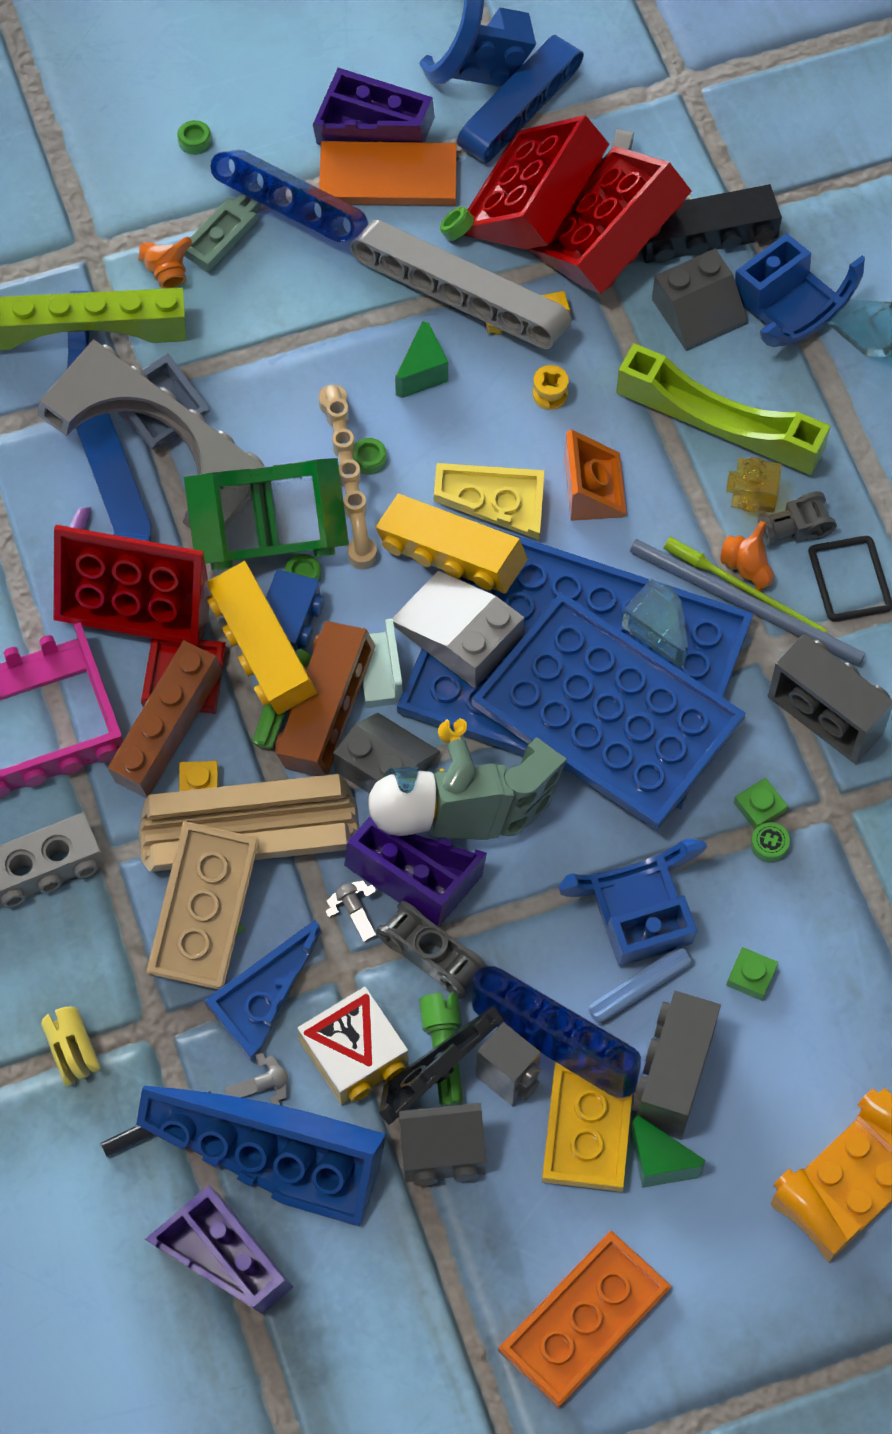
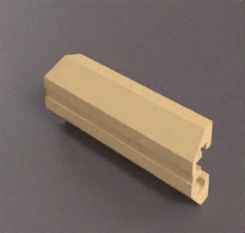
[139,774,360,872]

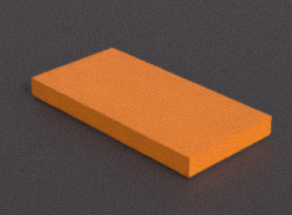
[319,141,457,206]
[498,1230,672,1409]

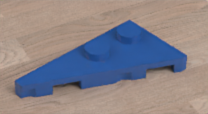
[205,920,322,1062]

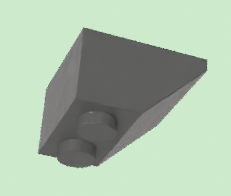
[652,248,747,351]
[333,712,440,794]
[399,1103,486,1186]

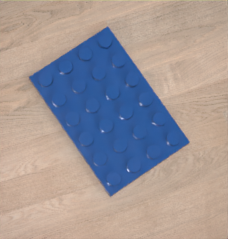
[472,592,746,830]

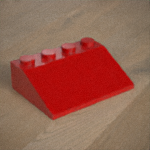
[463,115,610,249]
[527,146,692,294]
[53,525,210,647]

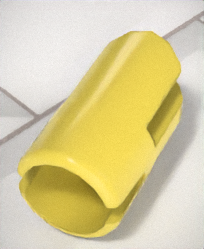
[41,1006,102,1087]

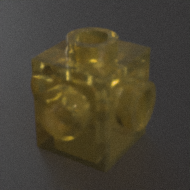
[726,457,782,513]

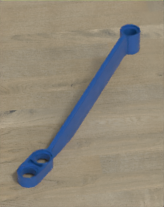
[67,291,151,542]

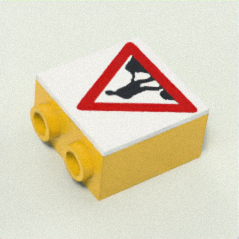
[297,987,409,1106]

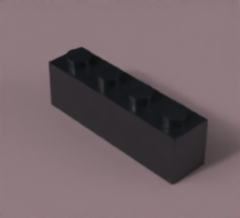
[641,184,782,263]

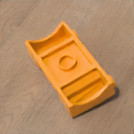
[770,1087,892,1263]

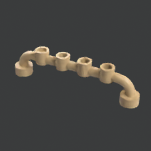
[319,384,377,569]

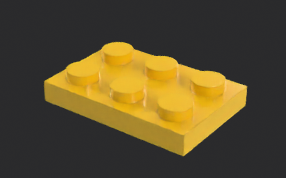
[542,1062,635,1192]

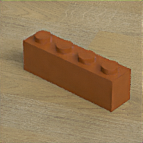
[275,621,375,776]
[107,640,223,798]

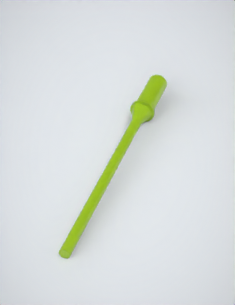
[663,536,827,633]

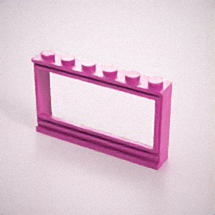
[0,622,123,798]

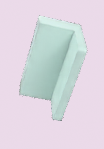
[362,618,403,708]

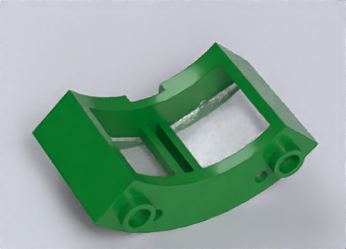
[184,458,349,571]

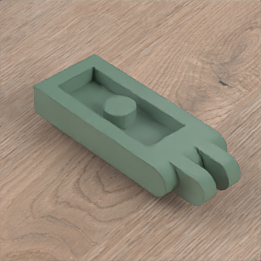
[184,192,262,272]

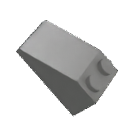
[393,571,524,688]

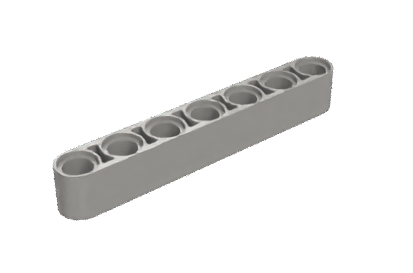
[350,220,572,349]

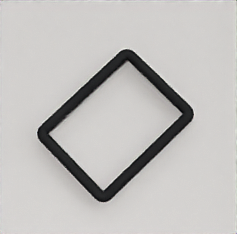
[808,536,892,621]

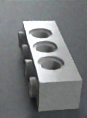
[0,812,104,908]

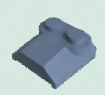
[118,353,210,450]

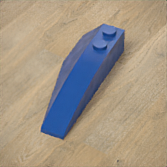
[136,1086,386,1226]

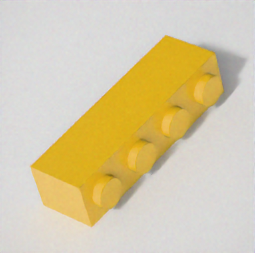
[375,494,528,594]
[205,561,318,715]

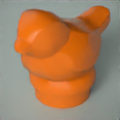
[137,237,192,288]
[721,521,774,592]

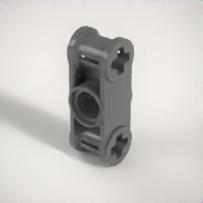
[376,901,488,999]

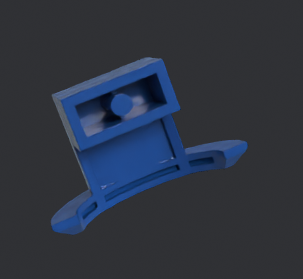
[419,0,536,87]
[735,233,865,347]
[559,839,707,966]

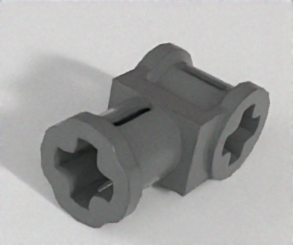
[758,491,837,545]

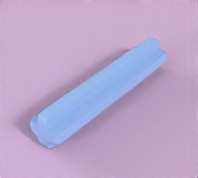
[588,946,691,1025]

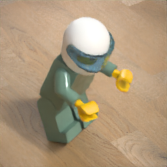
[368,718,567,840]

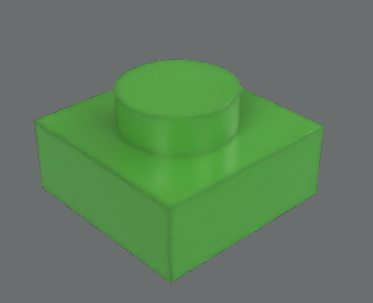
[733,777,788,830]
[726,947,778,1001]

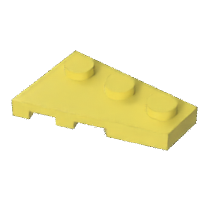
[434,463,545,540]

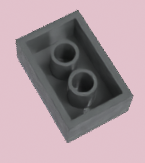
[768,633,892,765]
[631,990,721,1140]

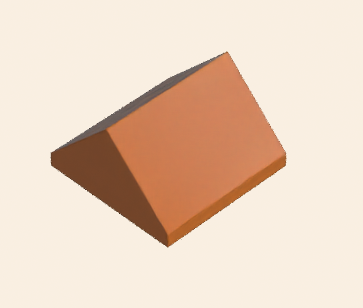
[564,429,627,521]

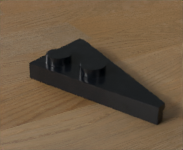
[379,1005,504,1125]

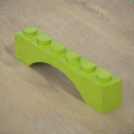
[0,288,186,350]
[616,343,831,475]

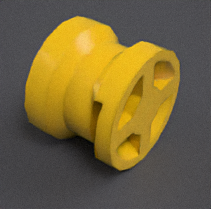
[533,365,569,410]

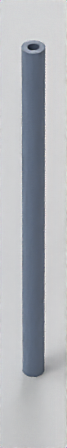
[630,539,866,666]

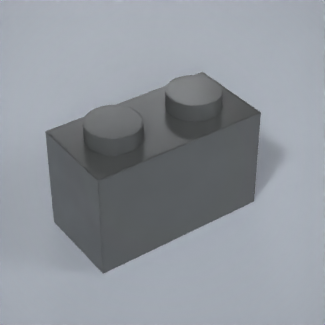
[476,1022,541,1107]

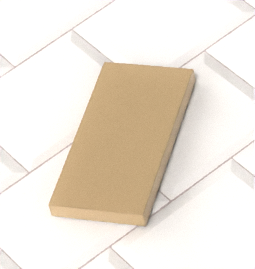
[146,821,260,990]

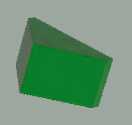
[395,321,448,398]
[631,1115,706,1188]

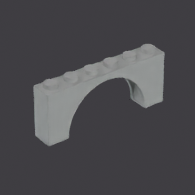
[38,339,265,529]

